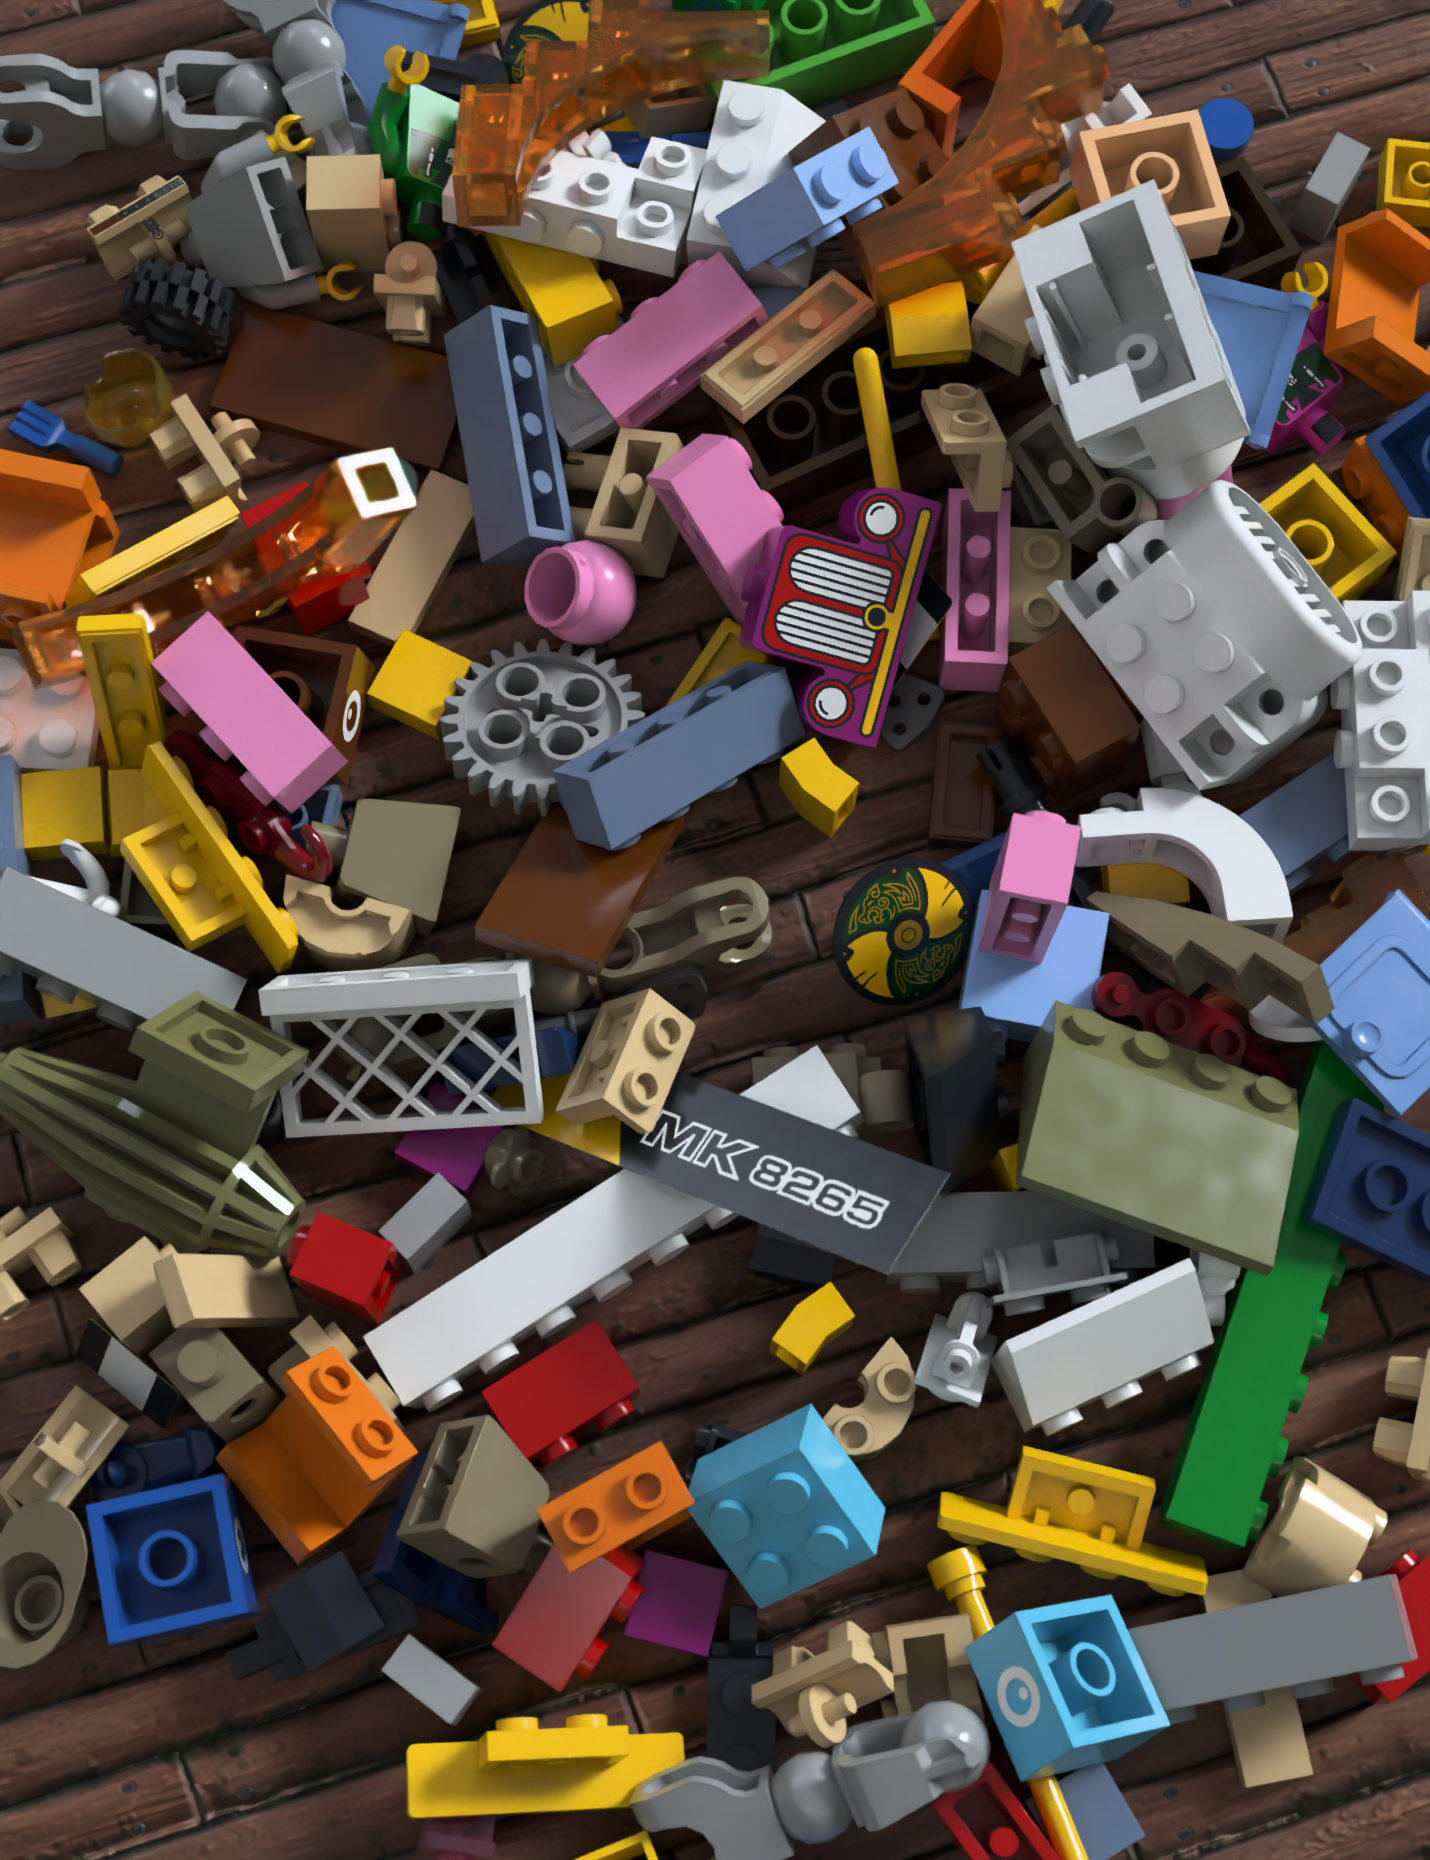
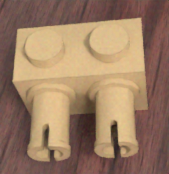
[563,428,684,578]

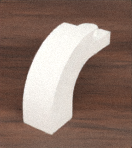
[1075,788,1293,944]

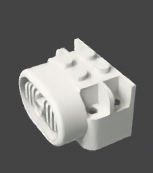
[1011,179,1251,499]
[1047,480,1362,791]

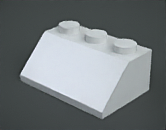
[686,80,826,288]
[991,1258,1214,1436]

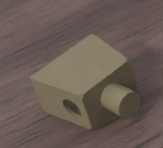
[304,798,461,937]
[149,1327,283,1443]
[396,1415,554,1578]

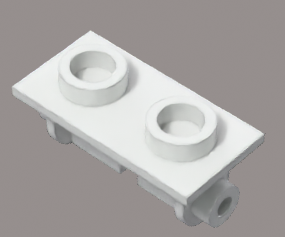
[913,1292,997,1408]

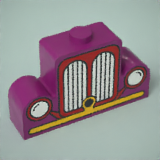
[739,487,943,749]

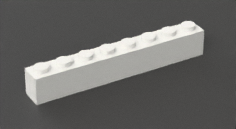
[363,1045,864,1412]

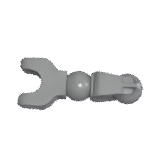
[223,0,373,156]
[0,50,288,170]
[629,1700,991,1860]

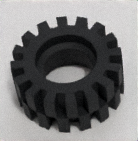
[118,259,238,359]

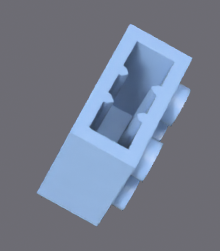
[715,127,899,272]
[958,889,1109,1043]

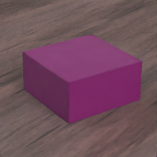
[395,1083,509,1200]
[624,1550,728,1658]

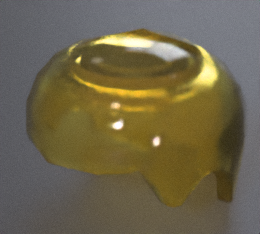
[83,347,174,448]

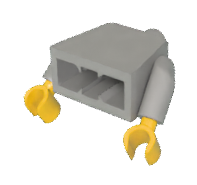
[180,114,363,310]

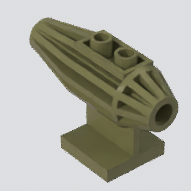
[0,990,310,1259]

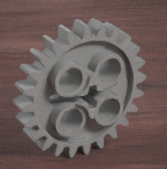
[440,639,645,817]

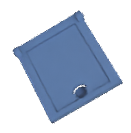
[283,0,470,118]
[1193,271,1314,450]
[1303,888,1430,1118]

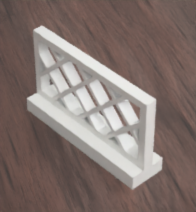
[258,959,545,1138]

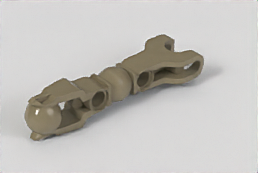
[327,877,773,1084]

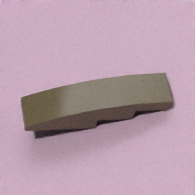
[1086,891,1335,1025]

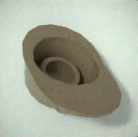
[0,1500,89,1669]

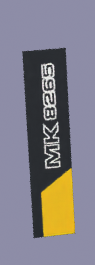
[491,1036,950,1275]

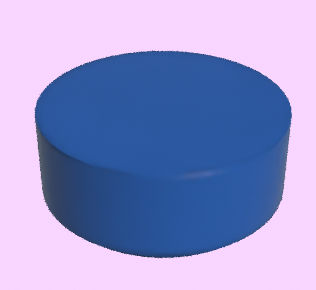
[1199,98,1254,160]

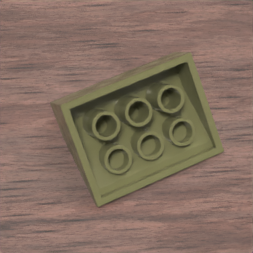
[1016,1000,1299,1276]

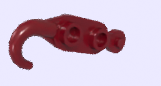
[164,729,333,883]
[1091,972,1292,1088]

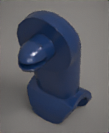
[90,1426,225,1501]

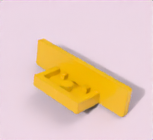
[120,740,298,973]
[937,1445,1208,1596]
[406,1714,685,1819]

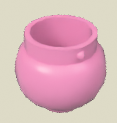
[524,540,637,646]

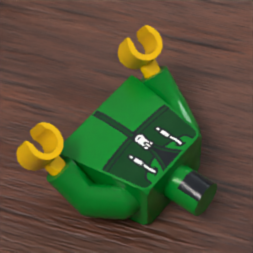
[366,45,558,241]

